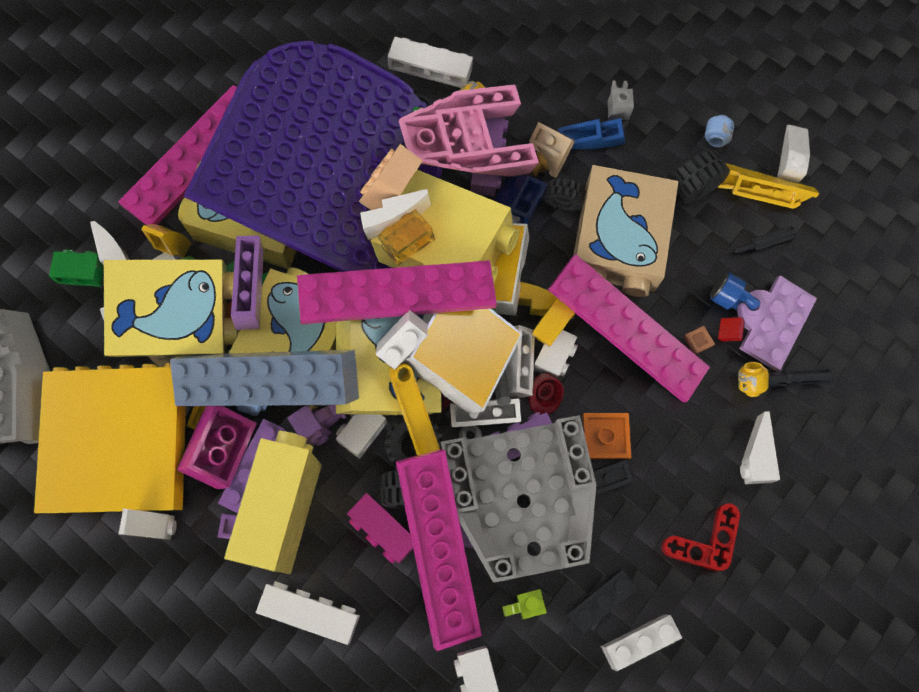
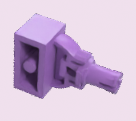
[287,405,347,446]

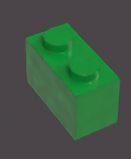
[49,250,104,287]

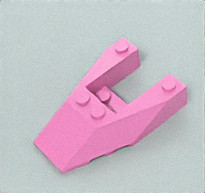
[399,85,539,177]

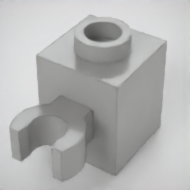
[608,81,634,120]

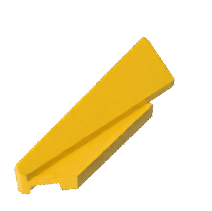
[717,163,819,209]

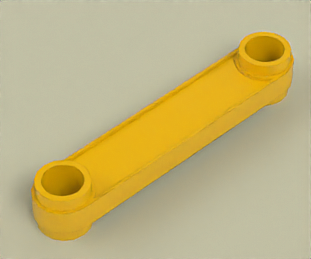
[388,362,440,456]

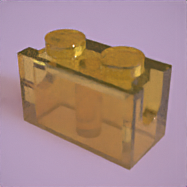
[378,209,435,266]

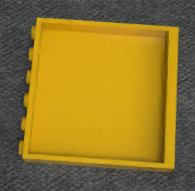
[34,363,186,513]

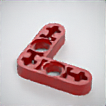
[662,503,740,571]

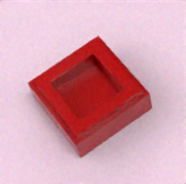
[718,317,745,341]

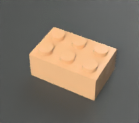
[359,144,423,210]

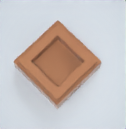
[684,326,715,355]

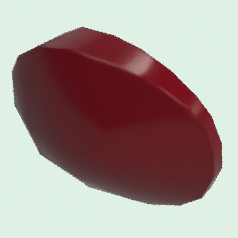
[528,373,564,415]

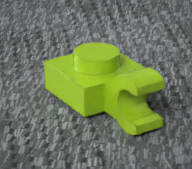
[502,589,546,619]

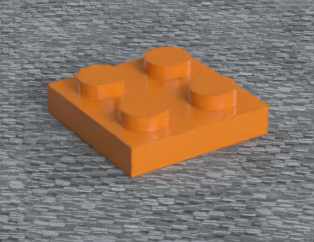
[582,413,631,460]

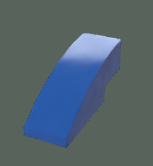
[558,118,626,149]

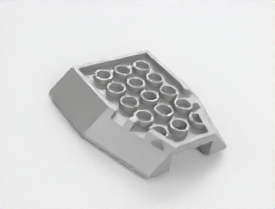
[0,309,50,444]
[441,415,596,583]

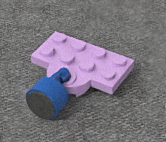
[710,272,817,372]

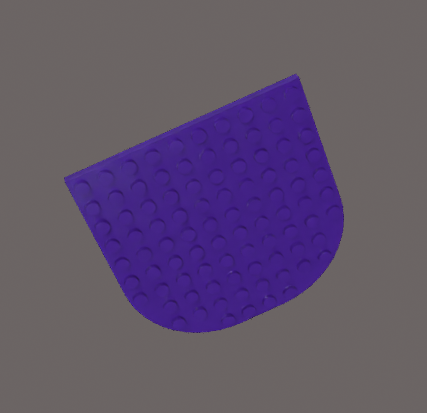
[184,41,442,272]

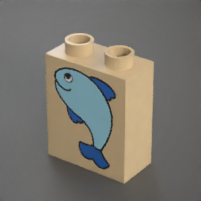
[573,165,678,297]

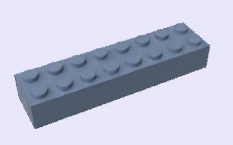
[170,350,359,406]

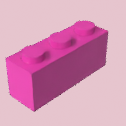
[347,493,413,564]

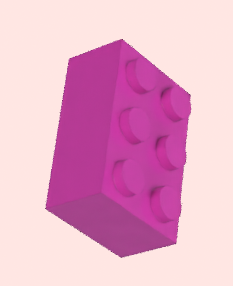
[177,406,257,489]

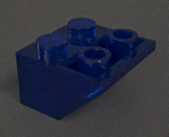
[494,175,547,226]

